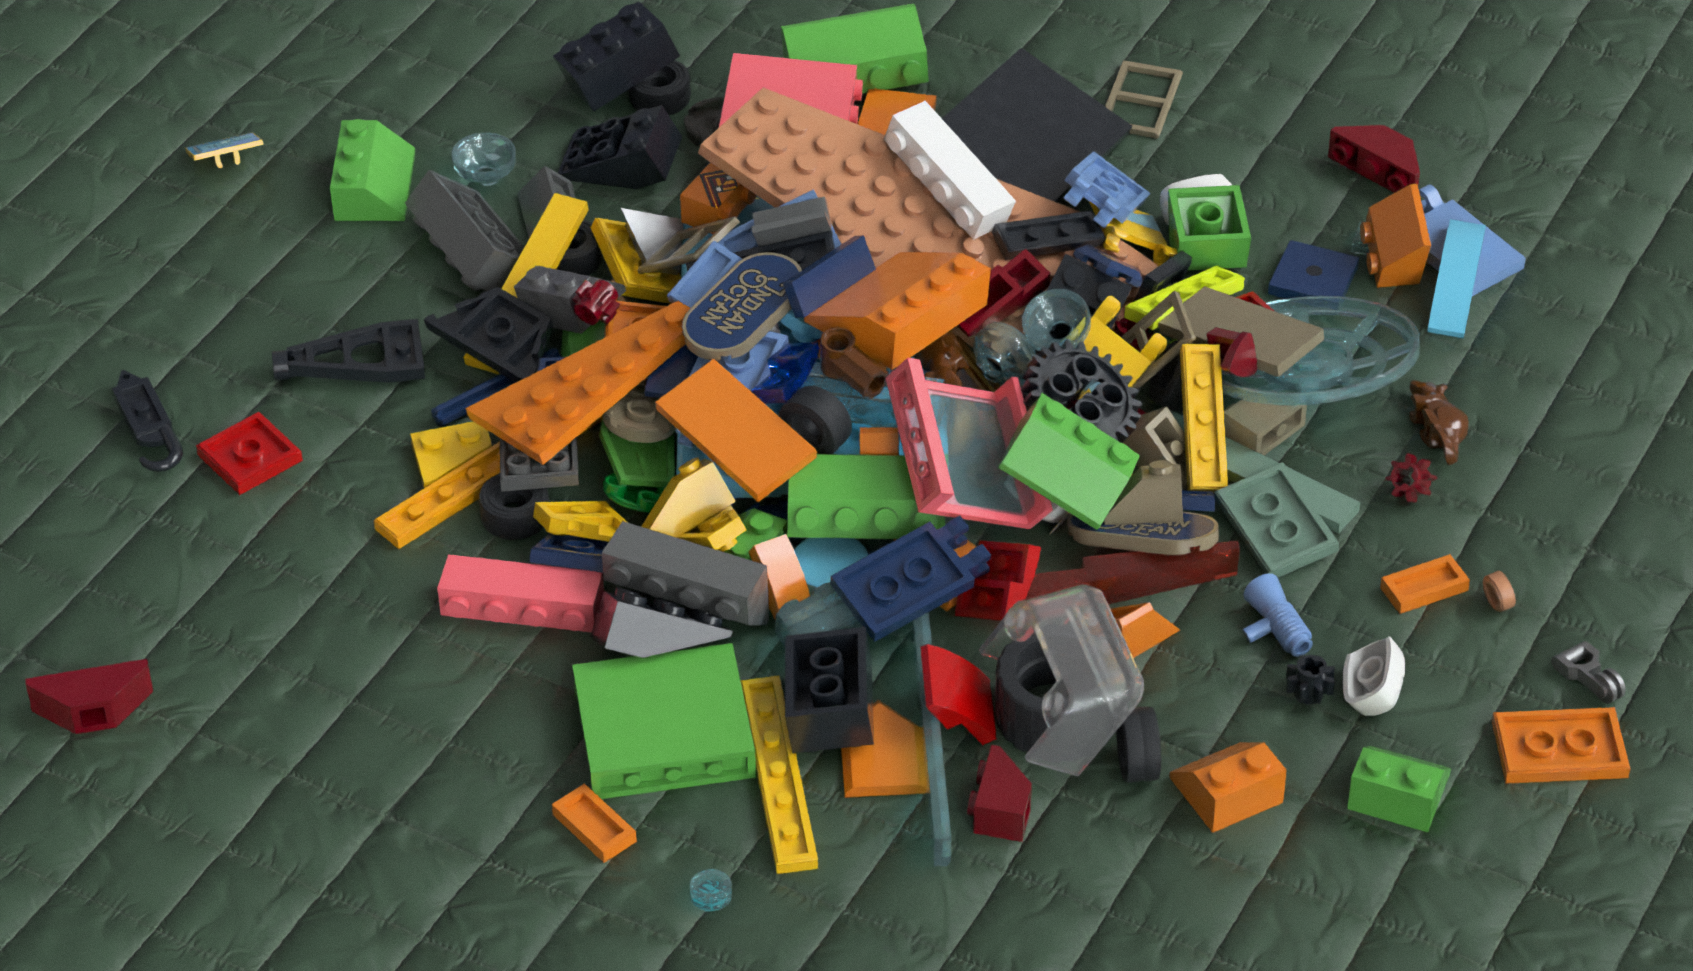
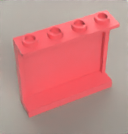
[719,53,863,127]

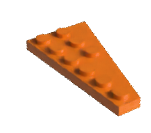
[465,301,690,465]

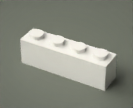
[884,101,1016,240]

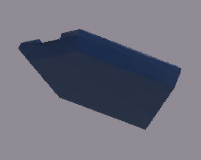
[1073,244,1143,288]

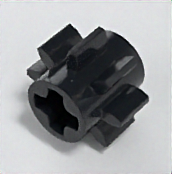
[1286,655,1335,704]

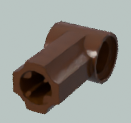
[820,327,889,399]

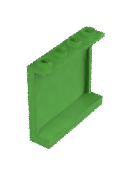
[572,643,756,799]

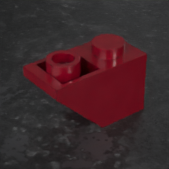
[967,745,1032,842]

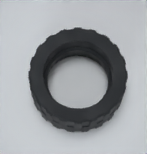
[995,626,1119,760]

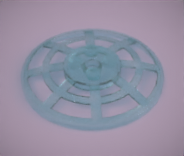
[1221,296,1420,406]

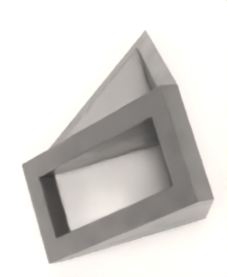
[621,208,684,275]

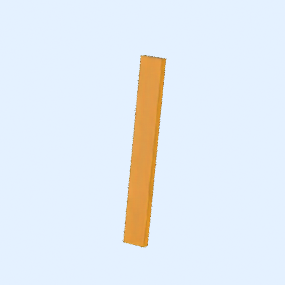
[374,416,602,549]

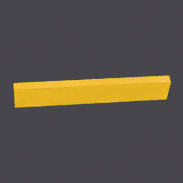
[463,193,589,374]
[740,675,818,874]

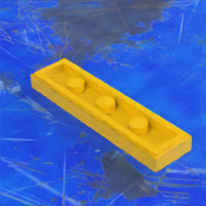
[1180,344,1228,493]

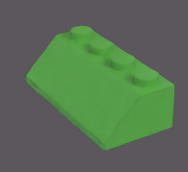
[781,3,929,94]
[787,454,946,539]

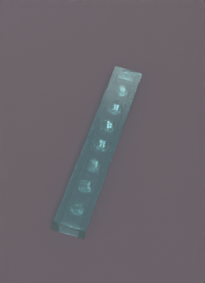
[911,612,951,866]

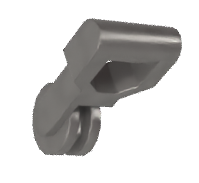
[1551,641,1626,704]

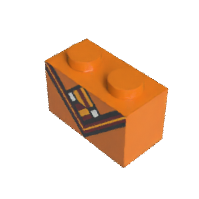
[680,162,757,234]

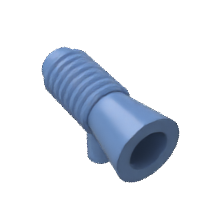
[1243,574,1313,657]

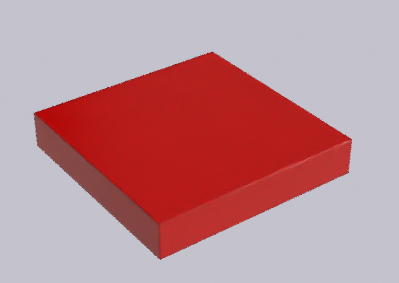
[196,412,303,495]

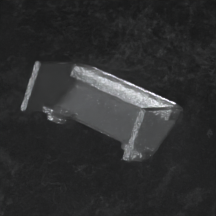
[979,584,1144,777]

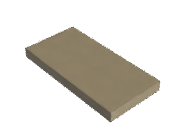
[1159,286,1324,377]

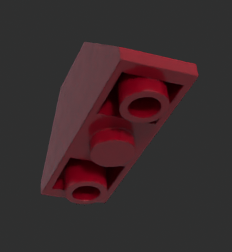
[1328,125,1420,193]
[25,659,153,734]

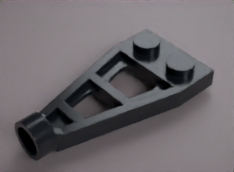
[272,319,425,383]

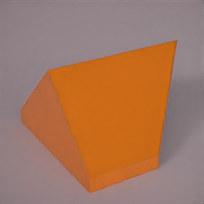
[1081,602,1181,666]

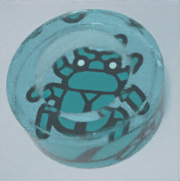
[690,869,732,911]

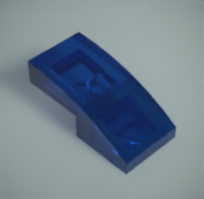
[751,342,820,404]

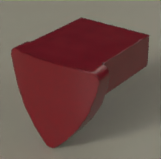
[1206,327,1257,377]

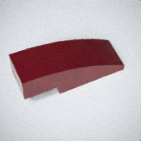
[957,248,1051,338]

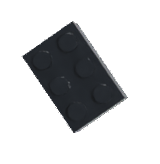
[553,1,680,111]
[785,627,874,753]

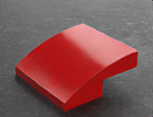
[955,540,1041,622]
[920,644,997,745]

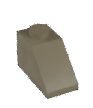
[1224,394,1308,455]
[1123,406,1187,490]
[1104,460,1183,525]

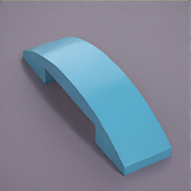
[1427,219,1486,338]

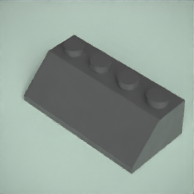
[405,170,524,291]
[602,521,769,625]

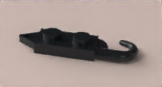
[112,370,183,472]

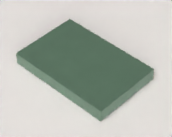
[1214,462,1339,578]

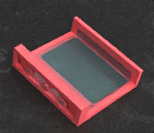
[886,358,1053,529]

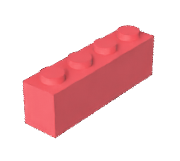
[437,554,604,632]

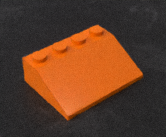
[804,252,991,370]

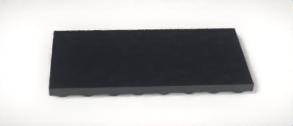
[942,48,1133,203]

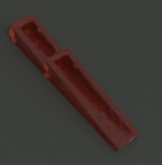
[1011,541,1240,627]

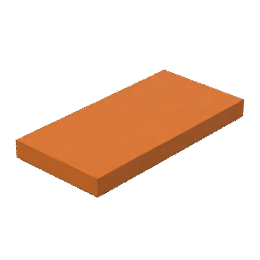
[655,359,817,502]

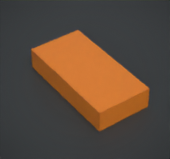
[1380,554,1470,614]
[552,783,637,863]

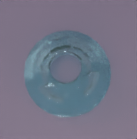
[452,133,516,186]
[1022,289,1091,351]
[973,322,1036,384]

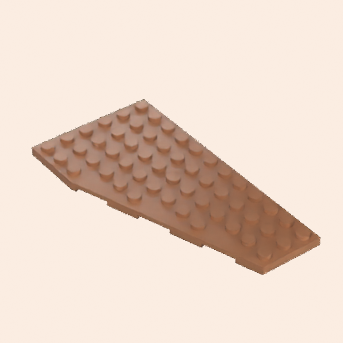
[698,87,1158,383]

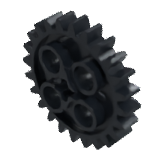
[1021,340,1142,443]

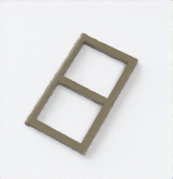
[1105,60,1183,139]
[637,216,740,274]
[1121,291,1196,389]

